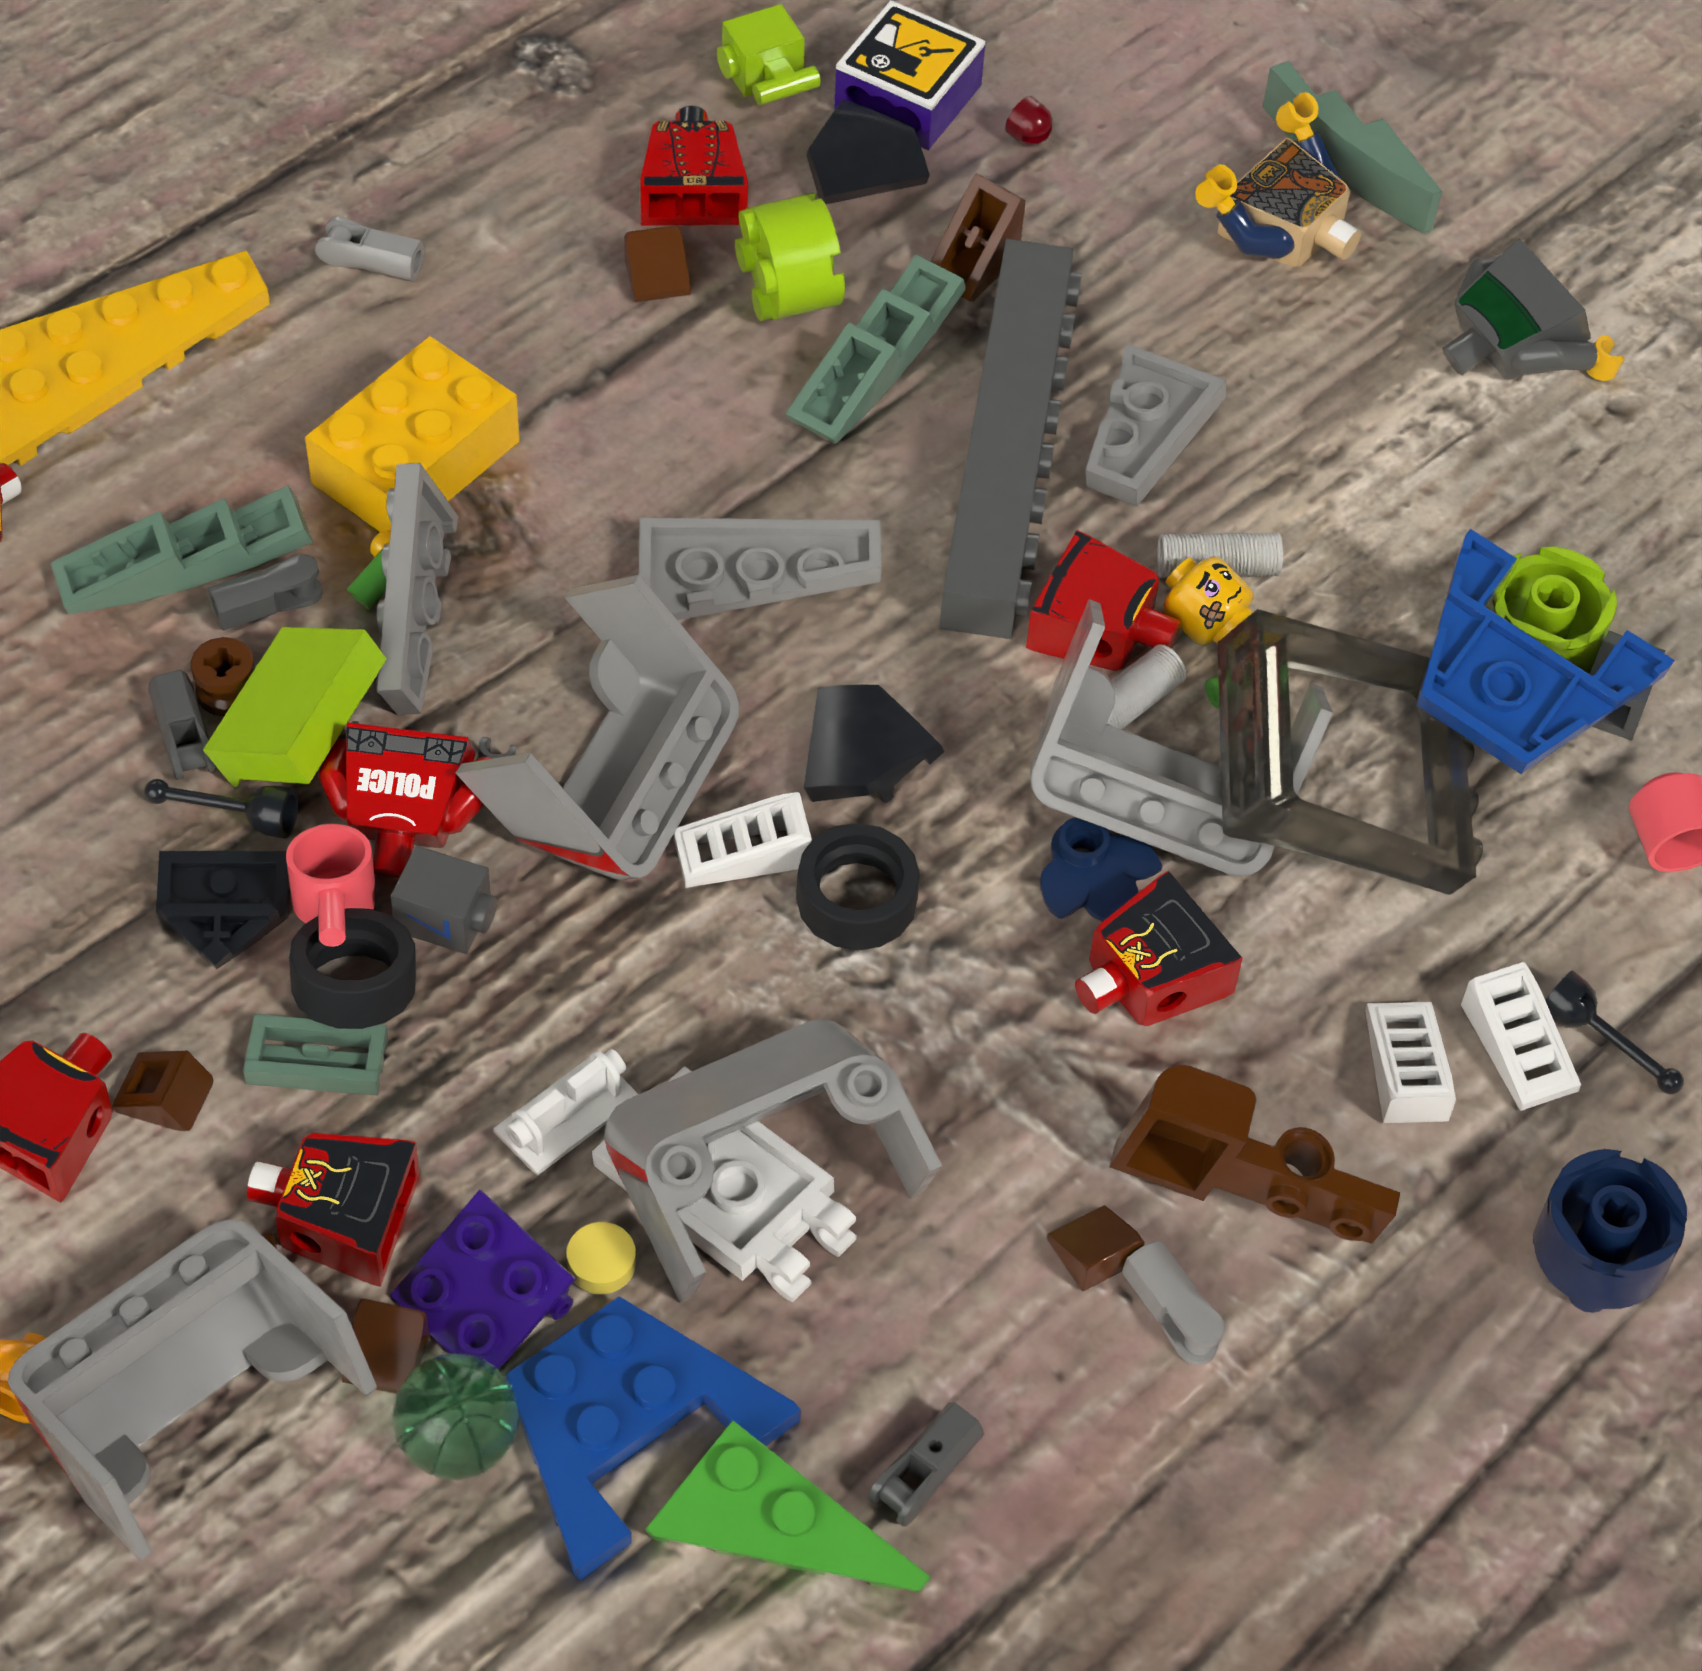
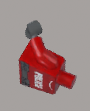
[319,721,516,878]

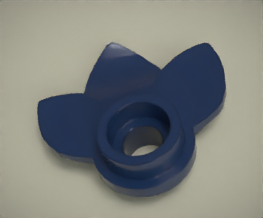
[1040,817,1163,922]

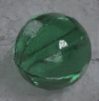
[392,1352,519,1481]

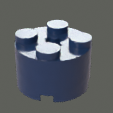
[1533,1149,1687,1313]

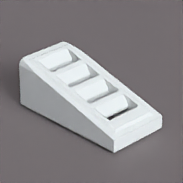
[673,792,812,888]
[1461,962,1581,1111]
[1365,1002,1456,1123]

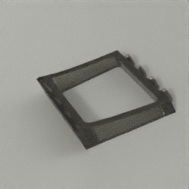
[1217,609,1483,895]

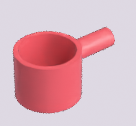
[1628,772,1702,872]
[286,824,377,947]

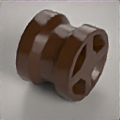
[190,637,255,716]

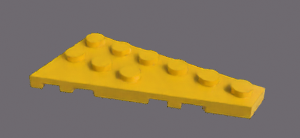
[0,250,270,466]

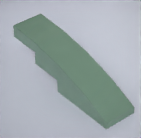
[1263,61,1442,234]
[785,255,966,445]
[50,485,313,614]

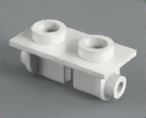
[493,1049,639,1176]

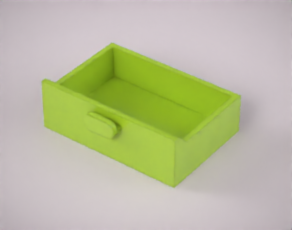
[203,627,387,787]

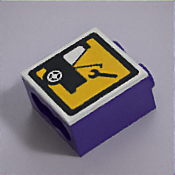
[834,0,986,151]

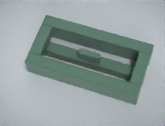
[243,1014,388,1096]

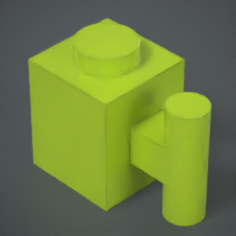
[717,4,821,106]

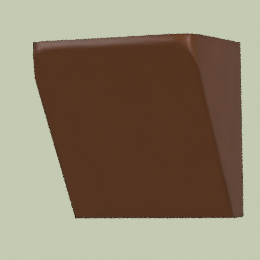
[624,226,691,302]
[112,1050,214,1131]
[1046,1205,1145,1292]
[341,1299,430,1397]

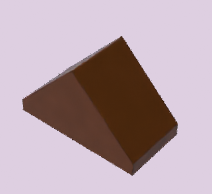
[930,173,1026,302]

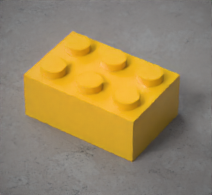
[305,336,520,532]

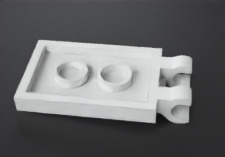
[592,1066,857,1302]

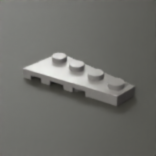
[373,463,459,715]

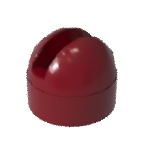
[1005,96,1052,145]

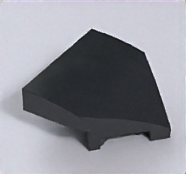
[806,99,930,204]
[804,684,945,803]
[156,851,290,970]

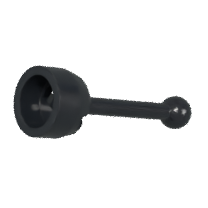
[144,779,298,839]
[1545,970,1684,1094]

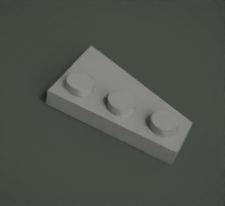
[1085,343,1226,506]

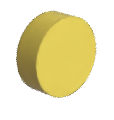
[566,1222,636,1294]

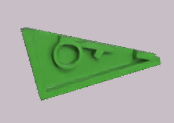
[645,1420,931,1593]

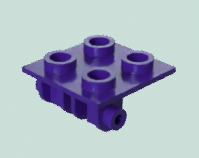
[390,1189,576,1386]

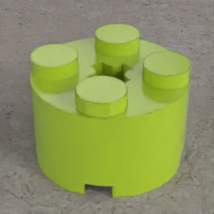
[735,193,845,322]
[1487,546,1617,674]

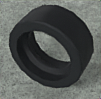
[796,823,920,951]
[289,908,416,1029]

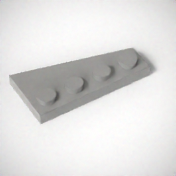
[639,518,882,620]

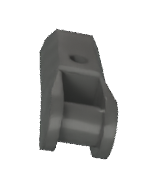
[207,554,323,631]
[148,670,216,780]
[868,1402,984,1527]

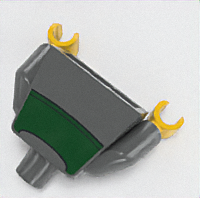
[1442,238,1625,381]

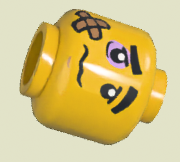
[1164,556,1254,647]

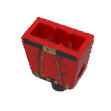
[640,105,748,226]

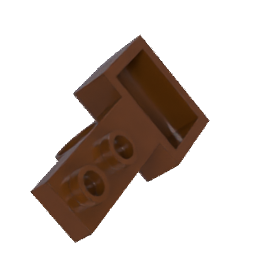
[1109,1065,1400,1244]

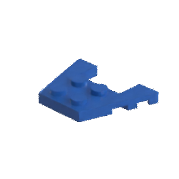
[1416,528,1675,774]
[506,1296,801,1581]

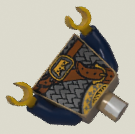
[1195,92,1361,267]

